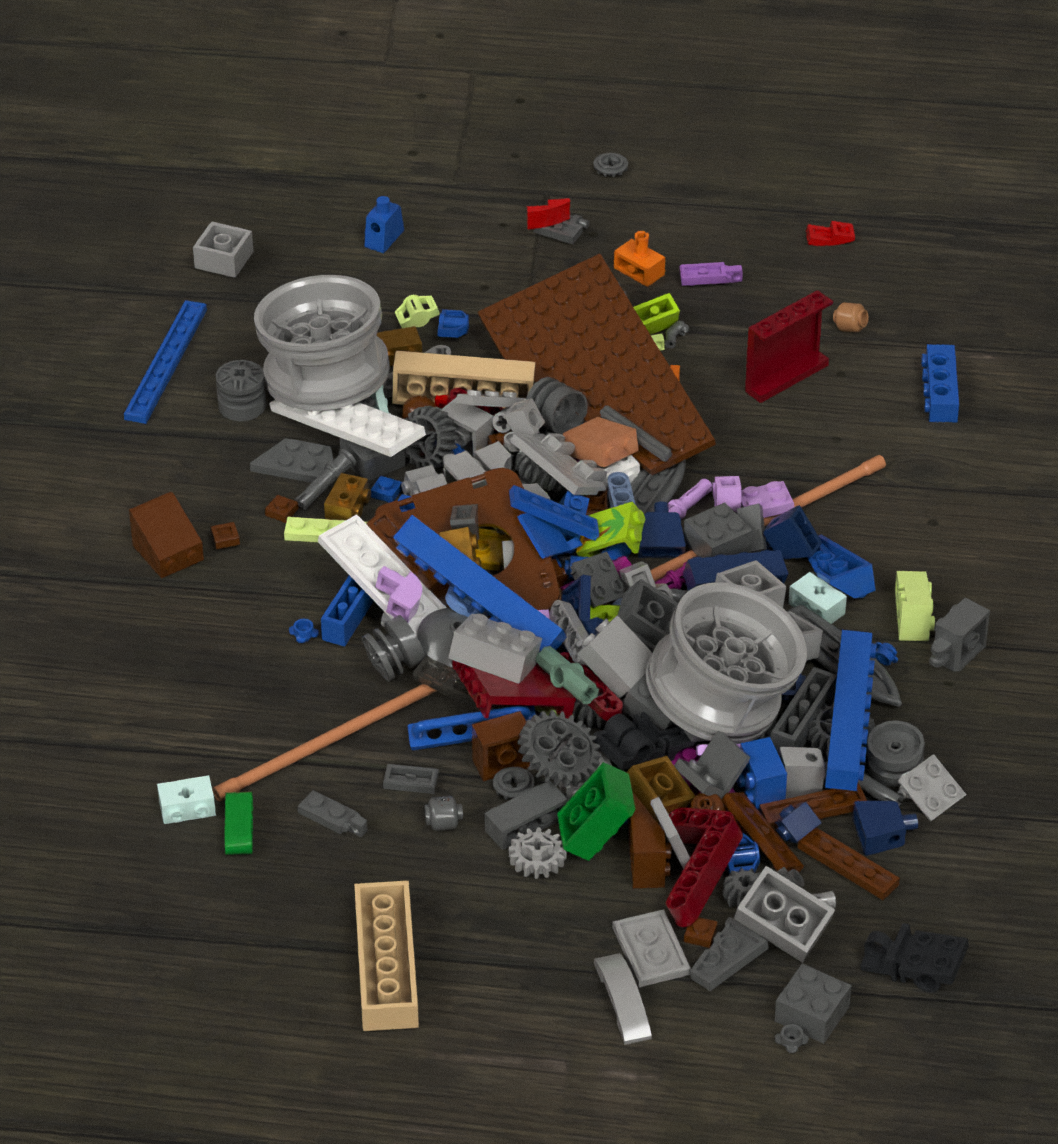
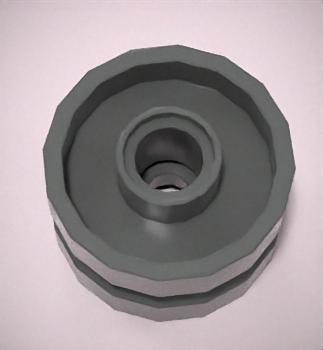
[866,720,925,787]

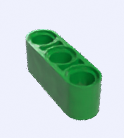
[225,791,253,855]

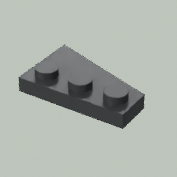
[690,916,768,991]

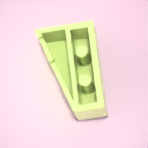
[895,571,935,641]

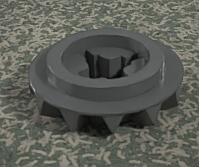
[594,153,628,178]
[493,767,535,800]

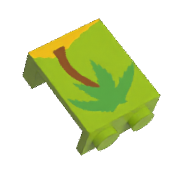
[576,501,645,557]

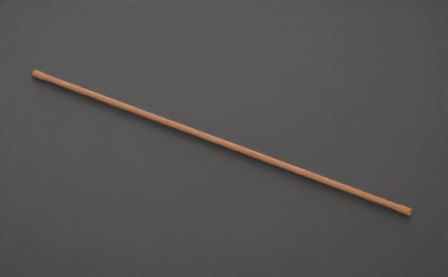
[212,455,886,802]

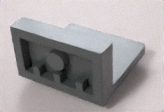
[674,731,750,799]

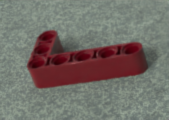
[666,807,743,927]

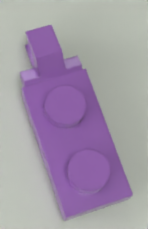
[680,262,743,286]

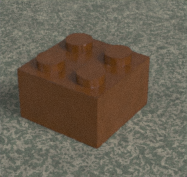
[472,711,531,781]

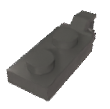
[298,790,368,837]

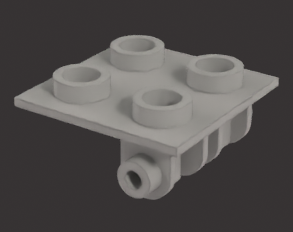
[898,754,967,822]

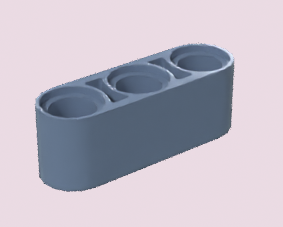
[607,472,636,508]

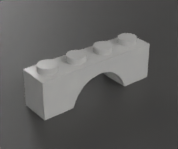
[474,441,550,500]

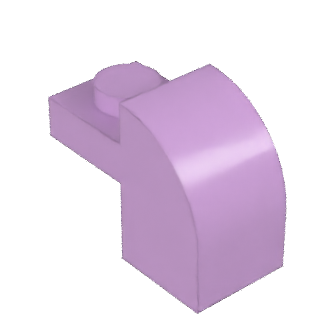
[712,476,741,513]
[375,566,422,623]

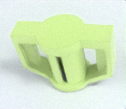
[395,295,440,328]

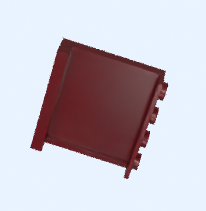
[745,290,833,403]
[452,660,576,719]

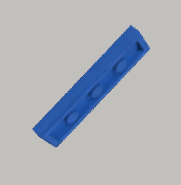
[509,485,599,541]

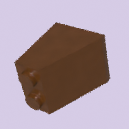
[129,491,204,579]

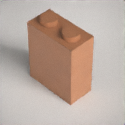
[563,417,639,467]

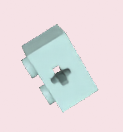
[789,572,847,624]
[157,775,216,824]

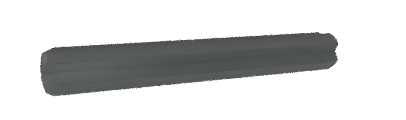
[600,405,672,461]

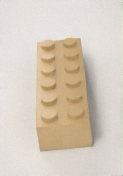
[392,351,535,409]
[354,881,419,1031]

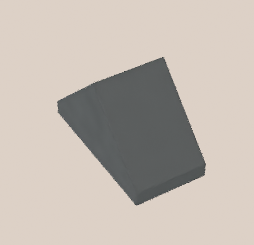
[450,504,479,539]

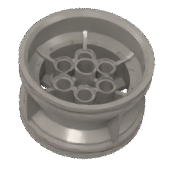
[254,275,390,411]
[646,582,807,744]

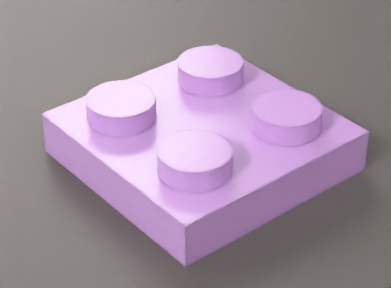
[741,481,794,518]

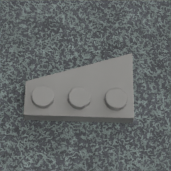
[457,390,526,407]

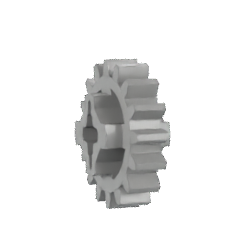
[509,827,566,879]

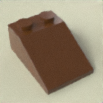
[628,793,671,889]

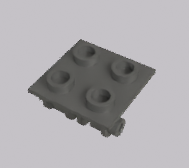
[570,552,627,607]

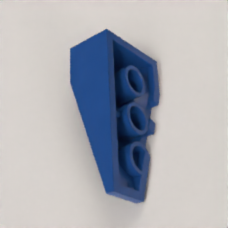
[807,534,876,598]

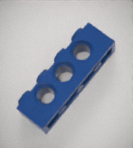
[921,344,959,423]

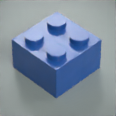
[736,737,787,811]

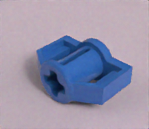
[438,309,469,338]
[726,833,760,875]

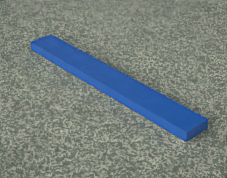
[124,300,207,424]

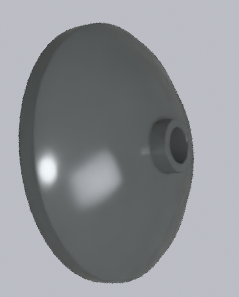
[417,608,468,671]

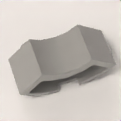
[401,465,447,496]

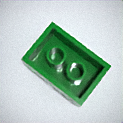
[557,762,636,861]

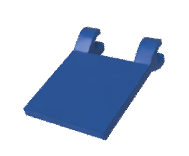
[517,513,583,559]

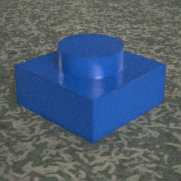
[371,476,402,503]

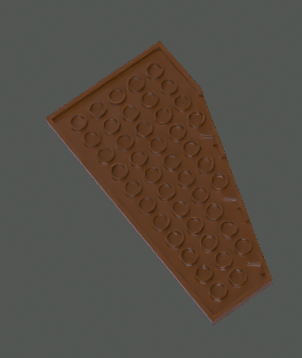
[478,253,716,475]

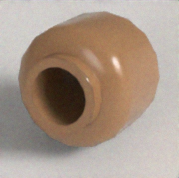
[833,302,868,332]

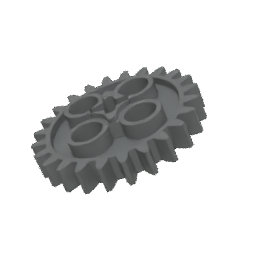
[517,710,601,788]

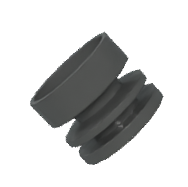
[216,360,266,421]
[526,377,588,435]
[362,615,426,682]

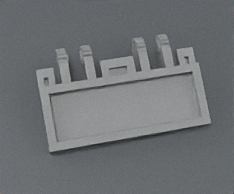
[510,433,607,495]

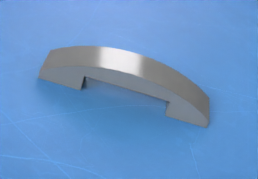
[594,953,652,1045]

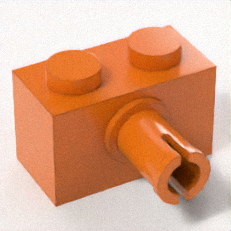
[614,231,665,287]

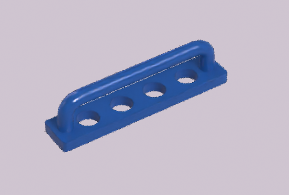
[408,705,536,750]

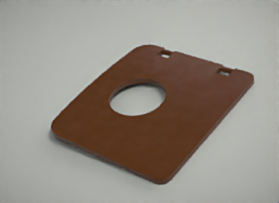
[375,468,560,619]

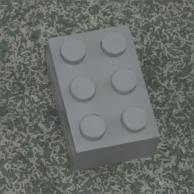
[448,613,542,684]
[734,866,835,963]

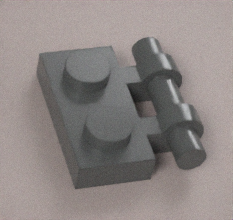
[534,214,590,244]

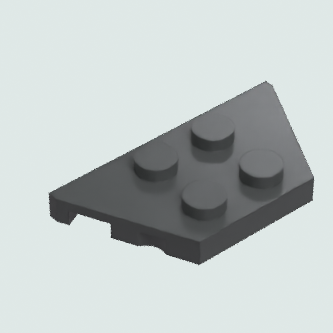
[250,438,336,487]

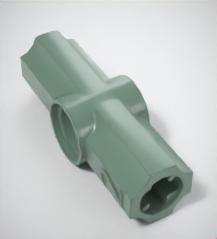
[535,646,599,704]

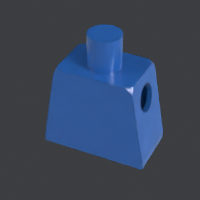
[365,196,404,253]

